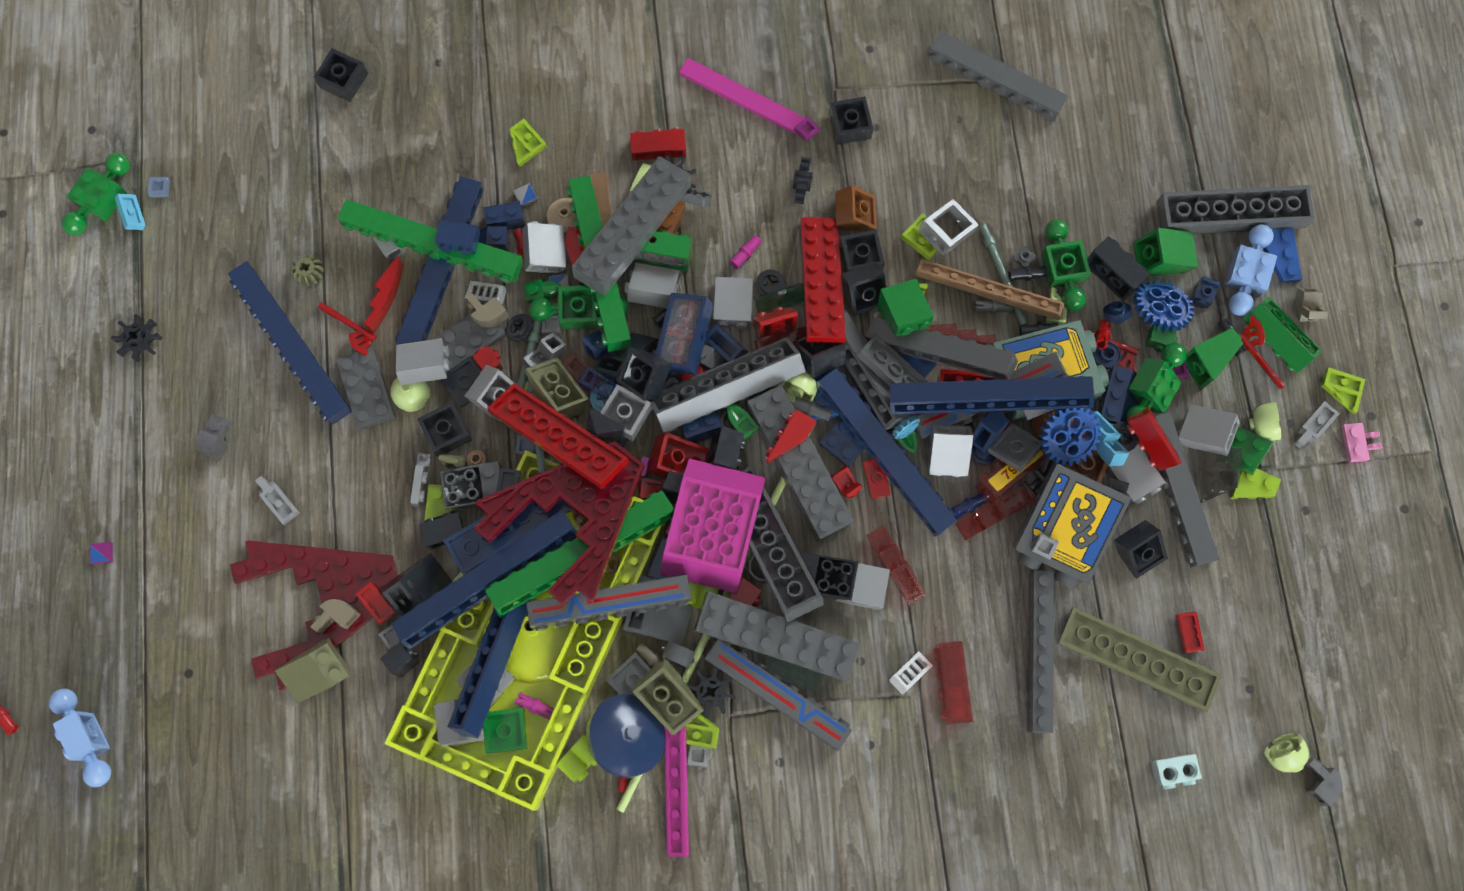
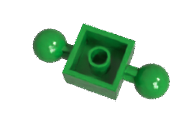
[61,153,130,236]
[1041,219,1091,311]
[529,286,628,330]
[1126,343,1187,423]

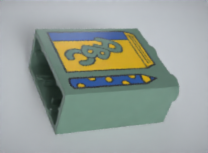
[992,320,1109,423]

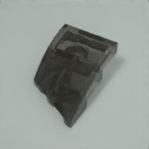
[1197,448,1243,503]

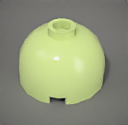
[778,370,817,403]
[390,377,430,412]
[1249,402,1281,441]
[1264,733,1309,772]

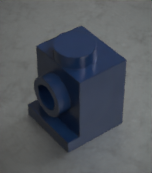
[1190,276,1221,308]

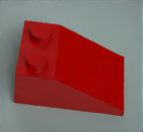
[753,307,798,344]
[647,432,709,479]

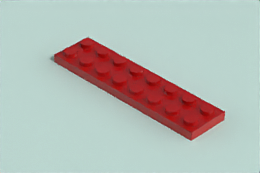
[800,217,846,343]
[487,383,629,489]

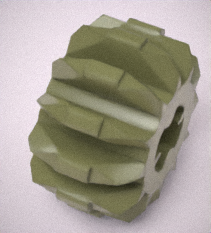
[290,254,324,287]

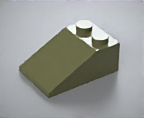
[525,357,588,419]
[275,637,350,703]
[632,658,704,735]

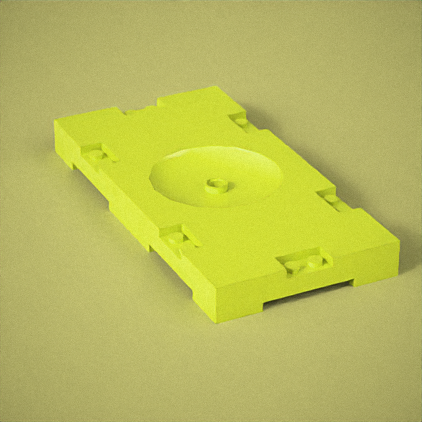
[384,450,667,811]

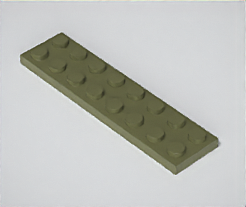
[1057,607,1222,712]

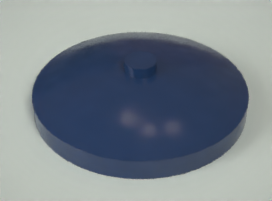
[587,694,666,778]

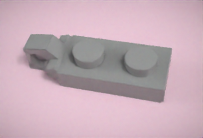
[1294,401,1340,448]
[410,453,431,508]
[255,476,300,525]

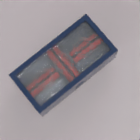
[656,293,713,376]

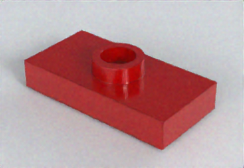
[862,459,891,500]
[355,582,396,625]
[1175,611,1205,654]

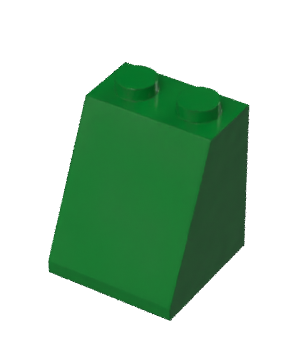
[1133,228,1198,276]
[877,279,934,336]
[1185,328,1243,391]

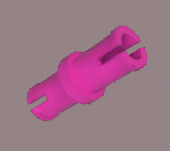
[730,235,762,269]
[515,692,554,720]

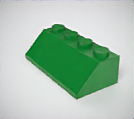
[1244,297,1322,373]

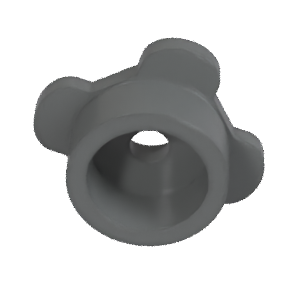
[1014,246,1036,267]

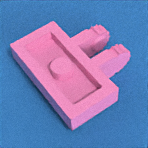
[1341,423,1383,463]

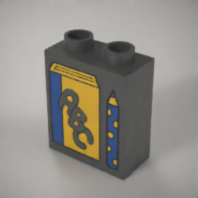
[1012,462,1131,588]

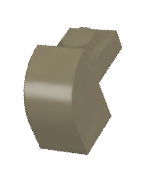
[1295,288,1328,322]
[465,292,509,328]
[311,599,361,634]

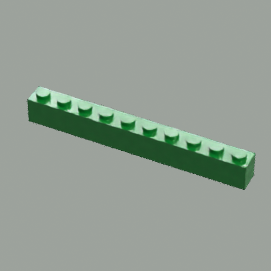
[566,175,631,352]
[337,199,524,283]
[485,491,675,617]

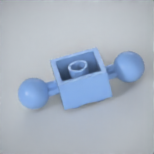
[1224,224,1277,316]
[49,689,111,787]

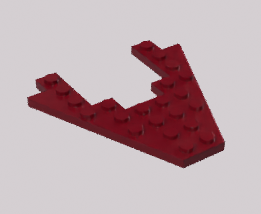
[474,441,644,606]
[230,540,398,691]

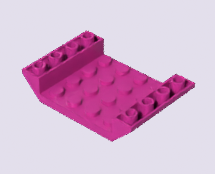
[660,459,765,593]

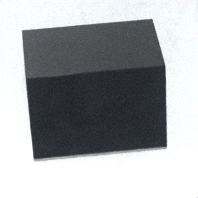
[586,408,625,446]

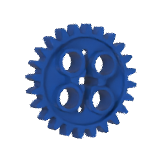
[1133,280,1195,332]
[1039,408,1103,466]

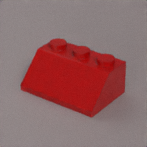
[1127,407,1182,471]

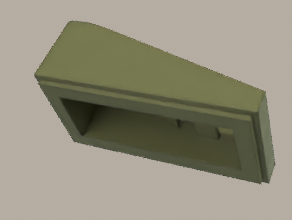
[438,454,467,470]

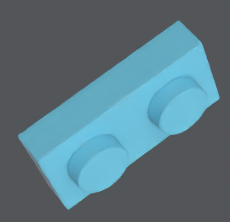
[115,194,146,230]

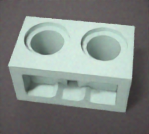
[1150,754,1202,789]

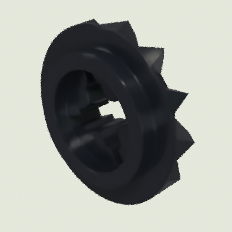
[756,269,785,298]
[505,314,533,342]
[1113,422,1139,452]

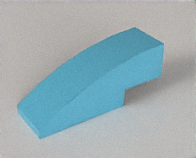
[1095,411,1129,467]

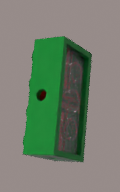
[632,231,692,272]

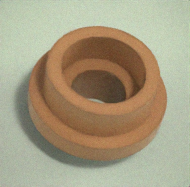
[467,450,486,466]

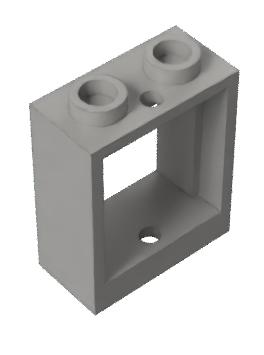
[918,199,978,256]

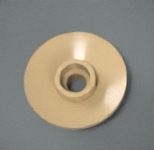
[547,198,576,233]

